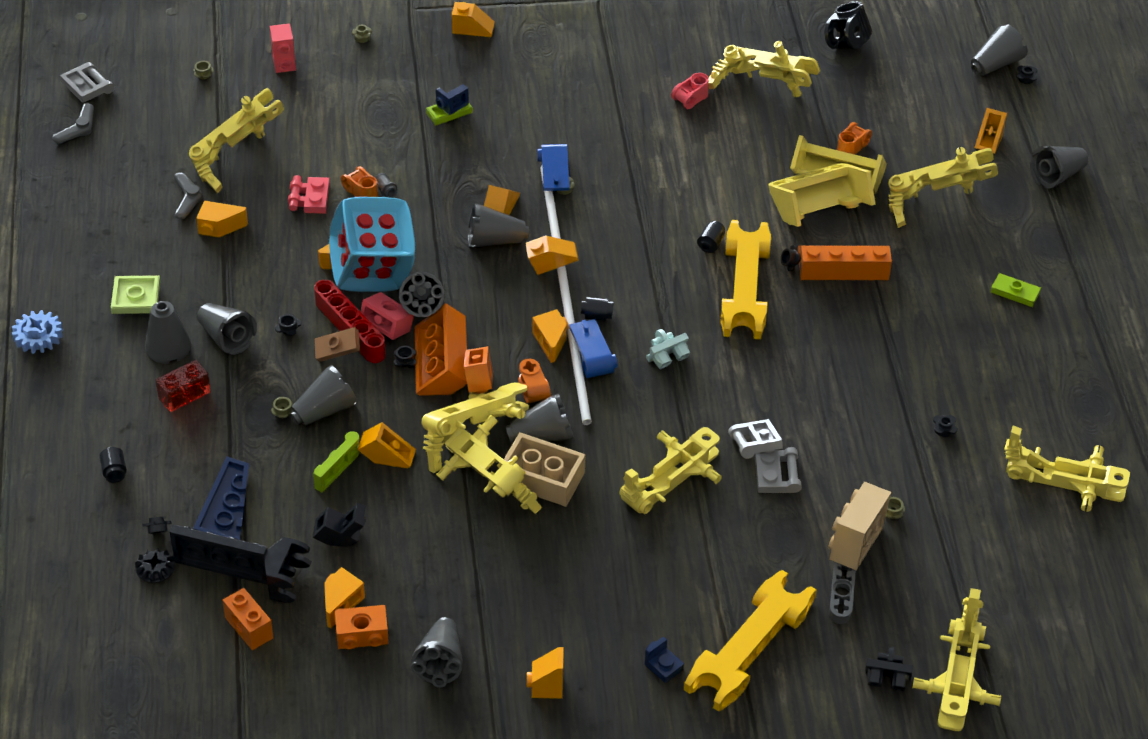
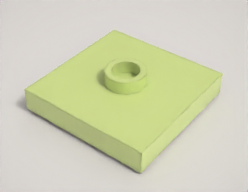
[111,276,161,314]

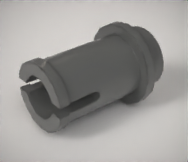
[375,173,397,198]

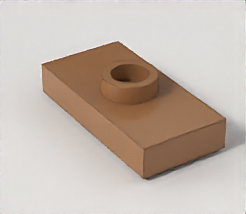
[315,327,360,362]

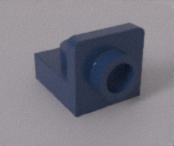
[435,84,469,115]
[644,637,684,683]

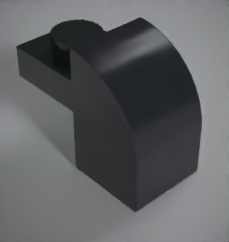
[313,503,366,547]

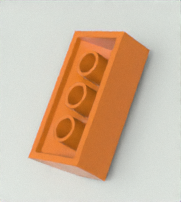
[798,246,892,280]
[415,303,467,396]

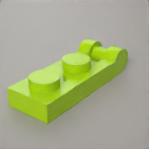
[313,431,360,492]

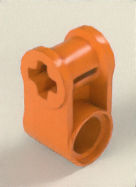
[837,122,872,155]
[341,166,378,197]
[518,359,551,404]

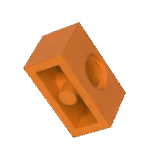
[464,346,493,394]
[222,588,273,651]
[335,605,389,649]

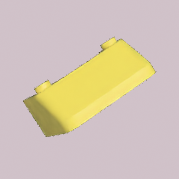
[790,135,887,194]
[768,164,876,227]

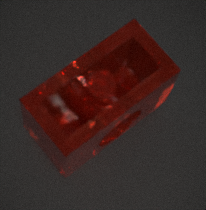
[155,360,211,412]

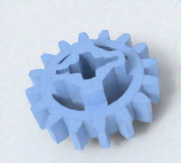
[12,310,63,354]

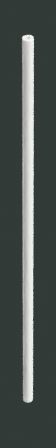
[540,166,592,425]

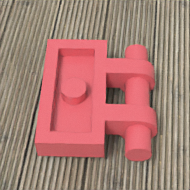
[288,175,330,214]

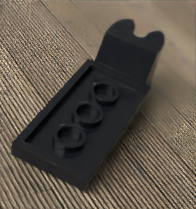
[170,525,312,603]

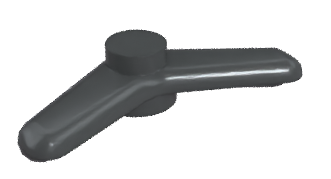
[52,103,94,144]
[174,173,203,220]

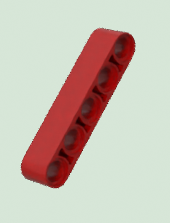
[314,280,386,363]

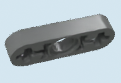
[829,562,856,624]

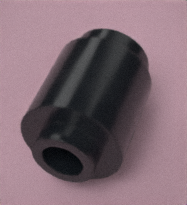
[697,221,725,253]
[581,297,614,321]
[99,447,127,483]

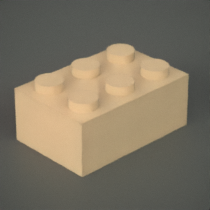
[504,432,585,507]
[828,482,891,570]

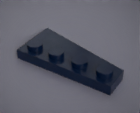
[193,456,249,540]

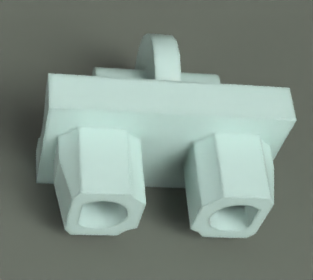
[646,329,690,369]

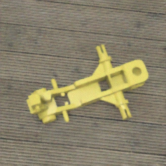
[709,41,820,98]
[189,88,284,194]
[888,147,998,228]
[421,383,529,473]
[436,415,542,514]
[1004,425,1130,512]
[619,427,722,514]
[912,588,1001,731]

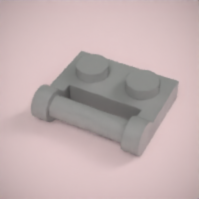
[60,62,115,103]
[728,419,783,459]
[755,447,802,493]

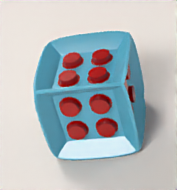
[329,197,415,292]

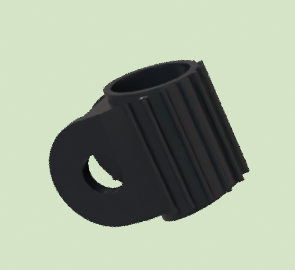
[824,1,873,49]

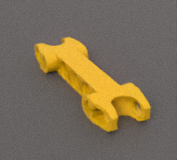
[720,220,771,339]
[684,570,817,711]

